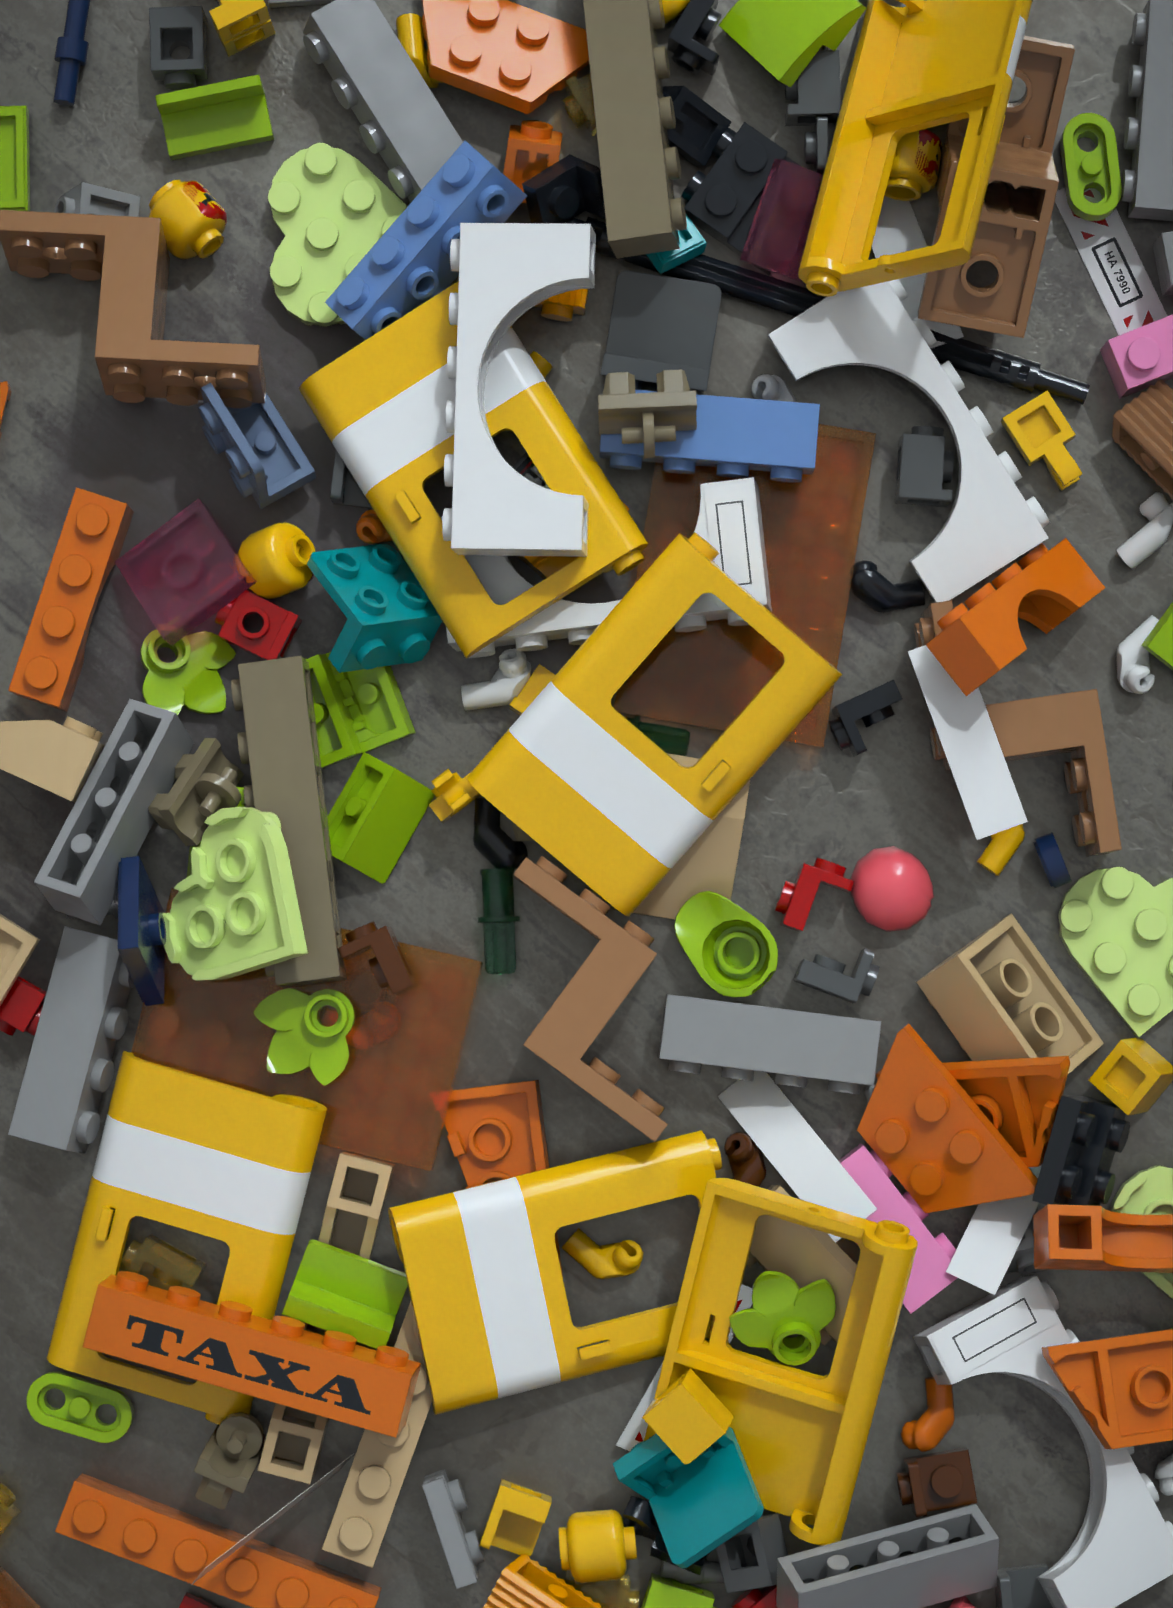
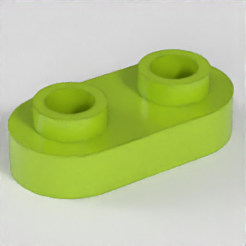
[1060,113,1122,221]
[26,1371,134,1443]

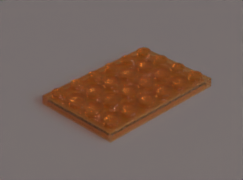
[614,424,876,748]
[131,888,483,1171]

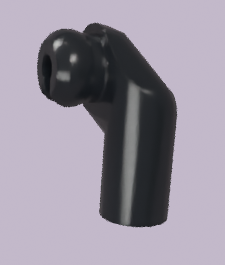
[849,560,925,613]

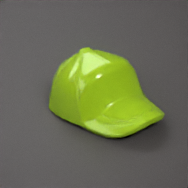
[674,891,778,997]

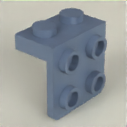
[198,383,316,509]

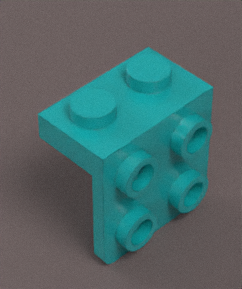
[307,544,442,673]
[613,1427,764,1568]

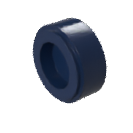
[1033,832,1072,888]

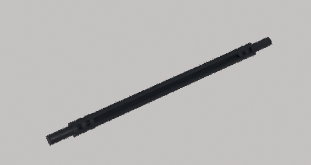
[564,217,1090,405]

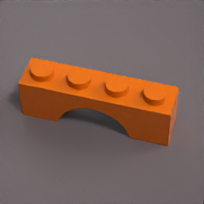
[8,487,134,712]
[926,538,1105,696]
[1033,1204,1173,1273]

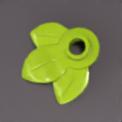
[140,627,236,716]
[253,988,355,1086]
[729,1271,836,1366]

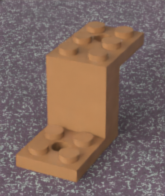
[918,36,1075,338]
[0,210,266,408]
[914,600,1122,857]
[513,856,668,1142]

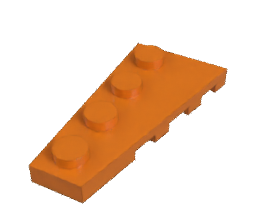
[431,1080,563,1277]

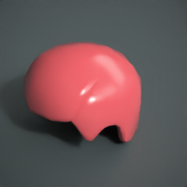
[850,846,934,932]

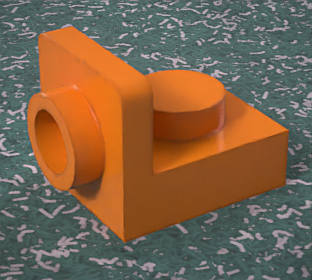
[503,120,562,203]

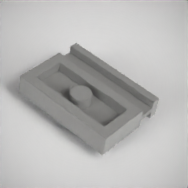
[422,1469,485,1589]

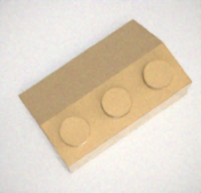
[916,913,1104,1074]
[746,1185,857,1346]

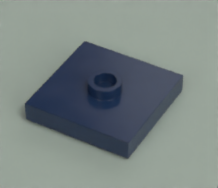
[118,856,166,1006]

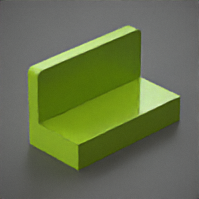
[155,75,274,161]
[327,752,434,884]
[282,1239,408,1349]

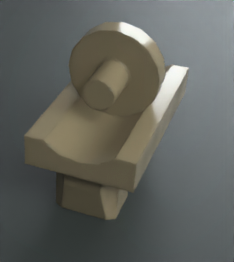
[598,369,697,459]
[148,738,244,846]
[193,1412,265,1510]

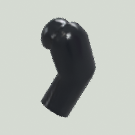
[473,798,528,871]

